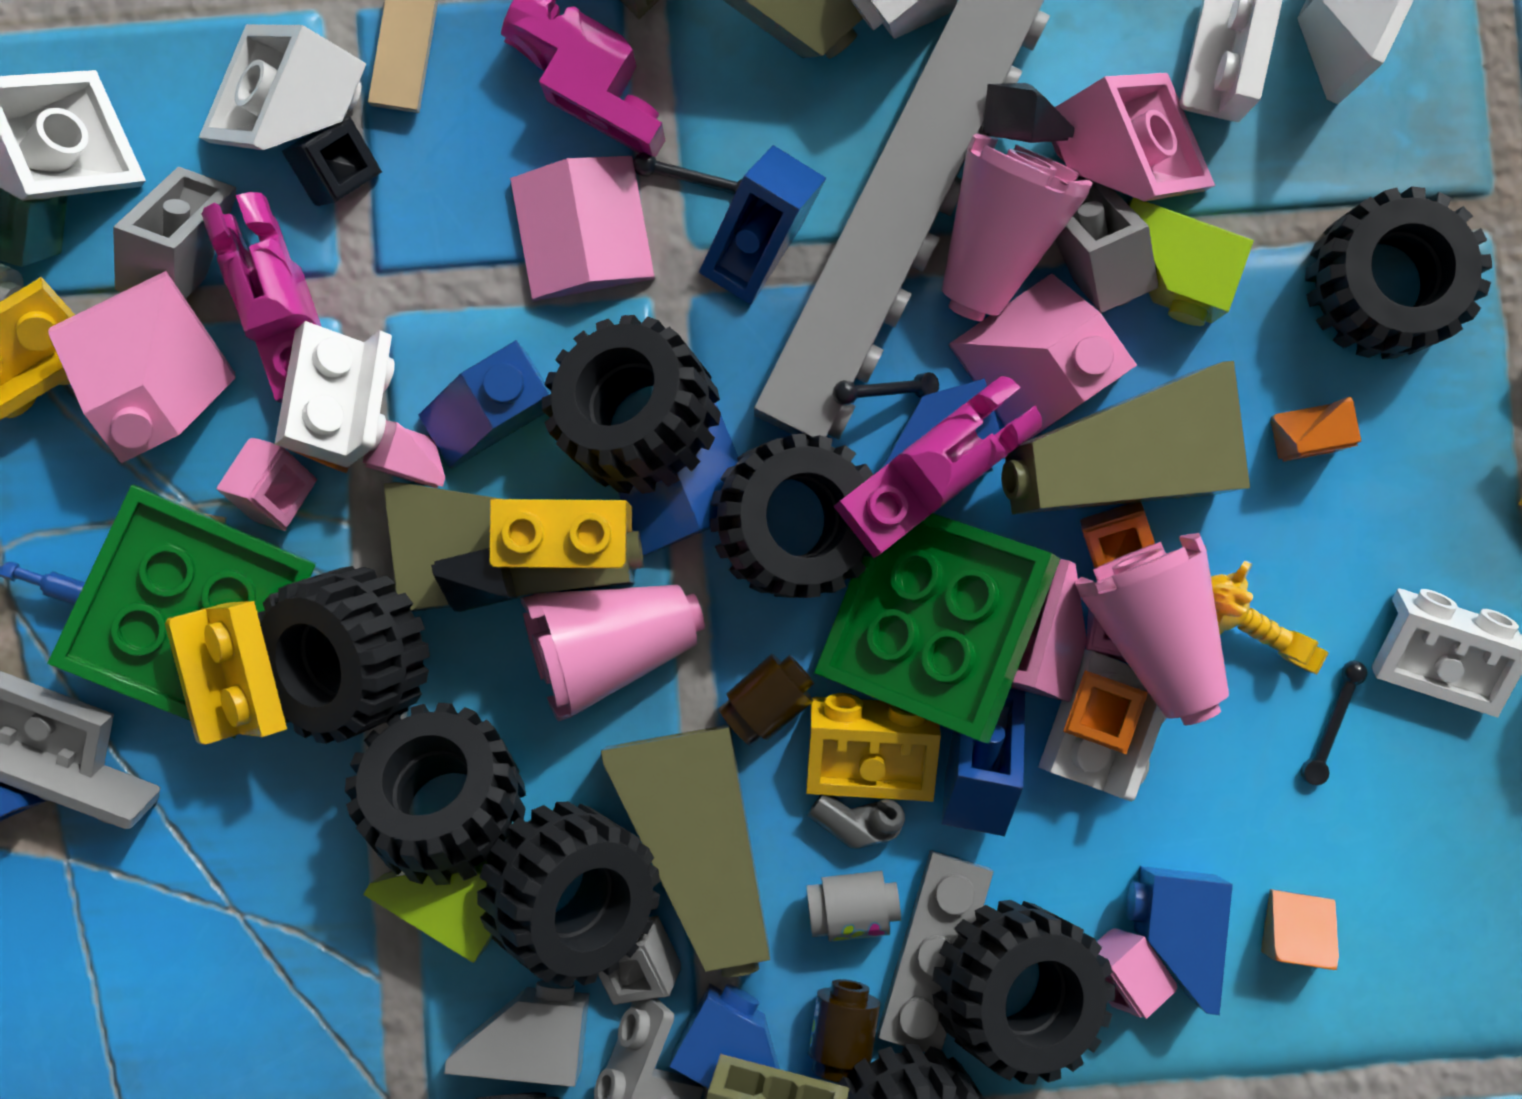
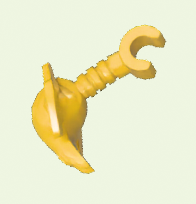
[1211,560,1329,675]

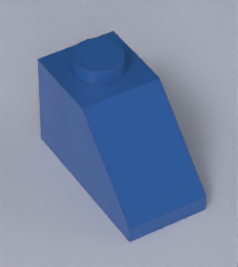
[699,145,826,305]
[418,340,551,469]
[942,689,1025,837]
[1127,866,1233,1015]
[669,983,780,1089]

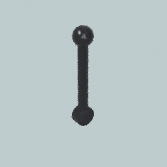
[633,152,742,194]
[832,372,939,406]
[1300,660,1368,785]

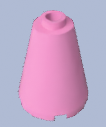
[942,134,1093,321]
[1075,533,1229,725]
[521,585,705,721]

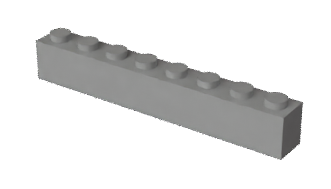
[754,0,1051,440]

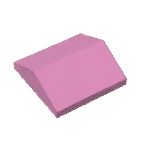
[510,156,655,301]

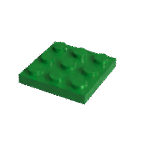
[47,484,316,739]
[814,513,1060,744]

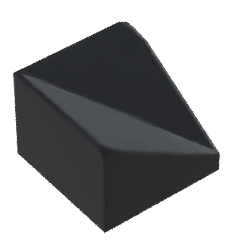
[983,83,1074,143]
[282,116,382,206]
[431,548,517,612]

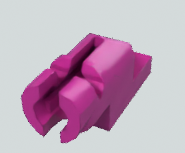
[501,0,666,158]
[201,192,322,404]
[834,376,1042,558]

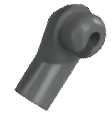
[807,795,905,849]

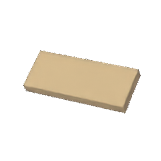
[368,0,438,113]

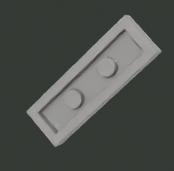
[877,850,994,1052]

